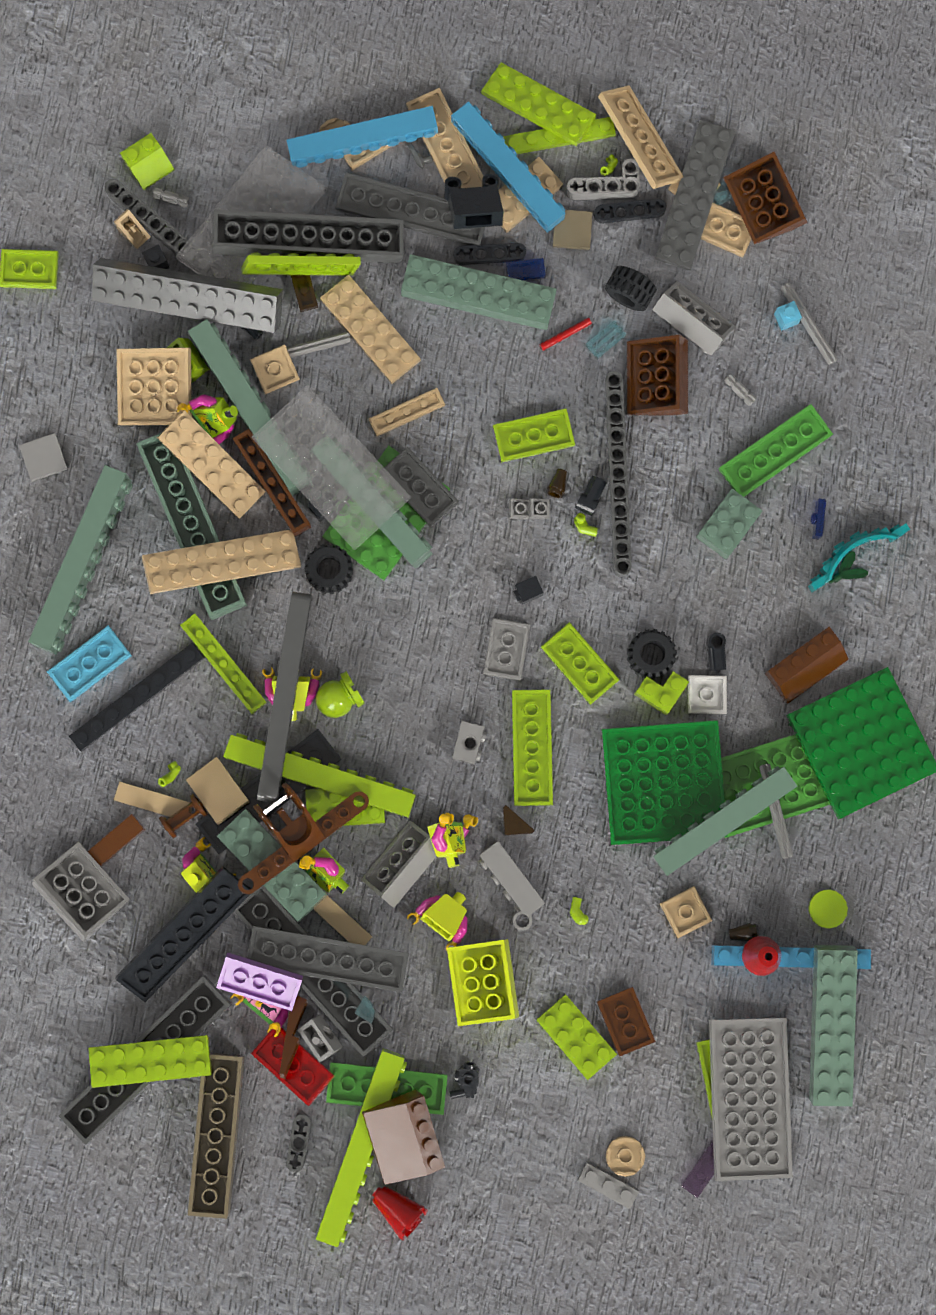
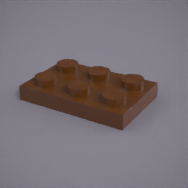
[596,987,656,1057]

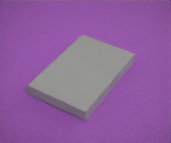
[483,618,530,681]

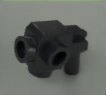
[450,1062,480,1099]

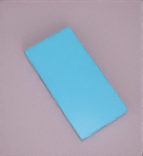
[47,625,132,702]

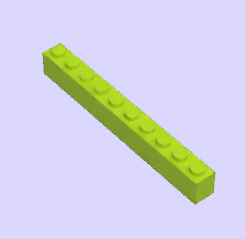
[223,733,416,818]
[315,1048,407,1247]

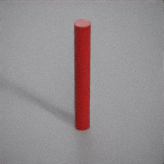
[539,317,592,351]

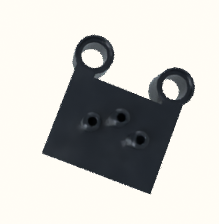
[444,174,504,229]

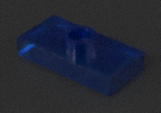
[506,258,546,281]
[811,498,826,540]

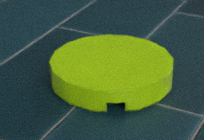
[808,890,848,929]

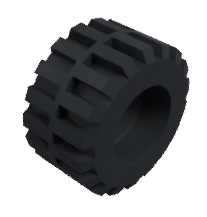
[605,266,657,311]
[304,544,353,594]
[627,629,677,679]

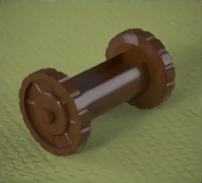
[159,794,208,839]

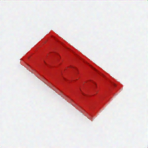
[251,1027,335,1106]

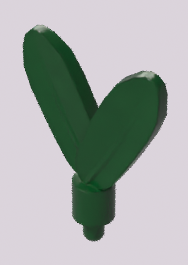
[829,551,868,584]

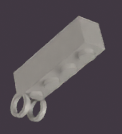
[479,841,545,930]

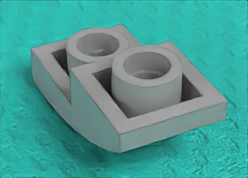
[509,498,550,519]

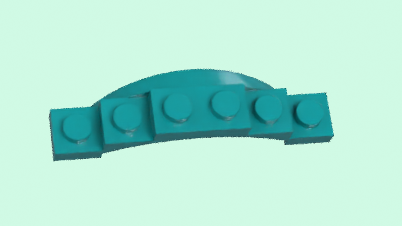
[808,524,910,592]

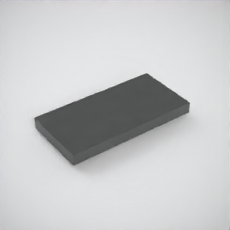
[379,447,459,528]

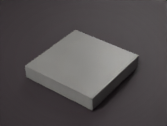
[19,433,68,482]

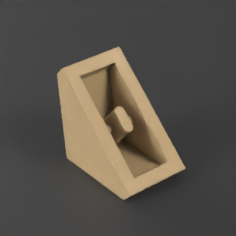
[114,209,151,249]

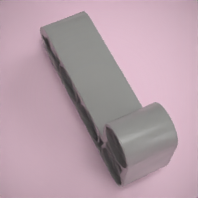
[566,158,640,200]

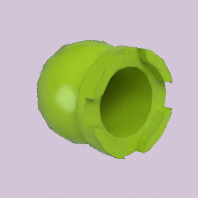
[315,671,365,718]

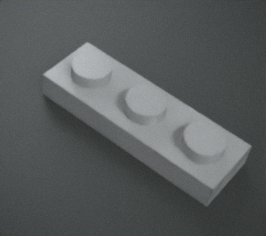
[578,1162,639,1209]

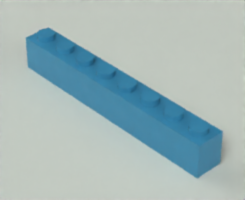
[451,101,565,233]
[287,106,438,168]
[711,945,871,969]

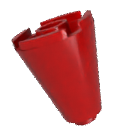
[742,936,781,976]
[372,1186,428,1241]

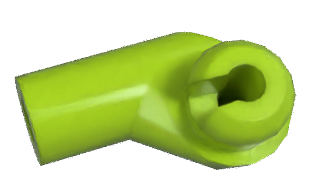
[600,154,618,176]
[574,513,598,537]
[158,761,181,787]
[570,897,589,925]

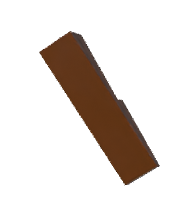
[87,814,146,867]
[280,996,308,1079]

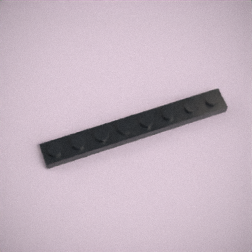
[69,643,204,752]

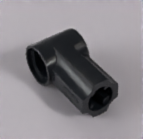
[575,475,607,516]
[706,632,726,671]

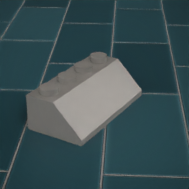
[652,281,736,356]
[361,820,436,908]

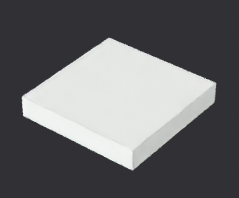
[688,675,727,714]

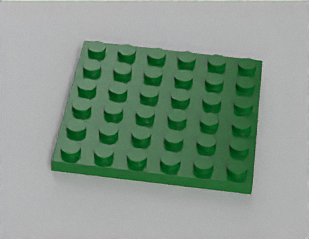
[786,667,936,820]
[602,720,728,845]

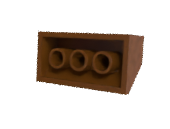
[764,626,849,704]

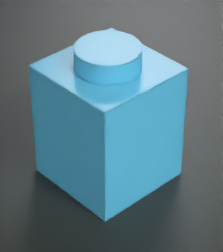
[774,301,802,331]

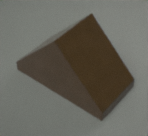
[503,805,535,836]

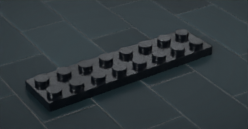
[195,729,342,855]
[116,866,251,1002]

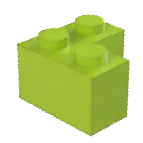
[634,671,689,716]

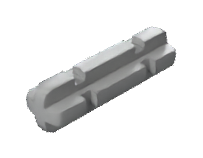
[153,188,189,208]
[724,374,756,406]

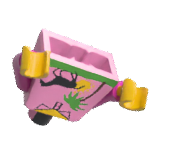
[230,993,289,1037]

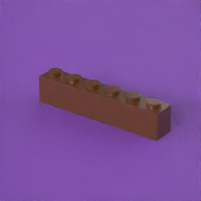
[233,429,311,538]

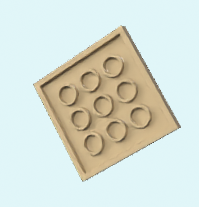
[117,348,192,425]

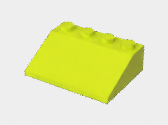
[447,939,519,1026]

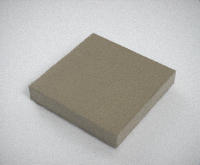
[553,210,592,250]

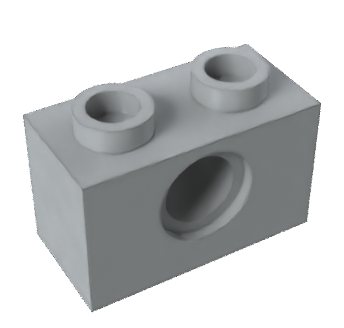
[452,721,487,765]
[298,1015,343,1062]

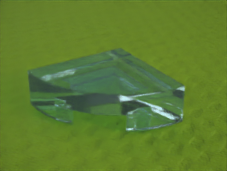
[714,190,733,205]
[354,996,374,1023]

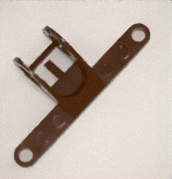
[238,782,369,894]

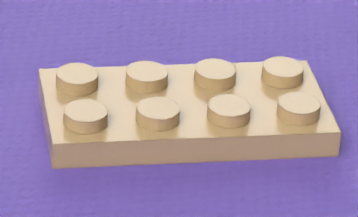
[499,157,563,233]

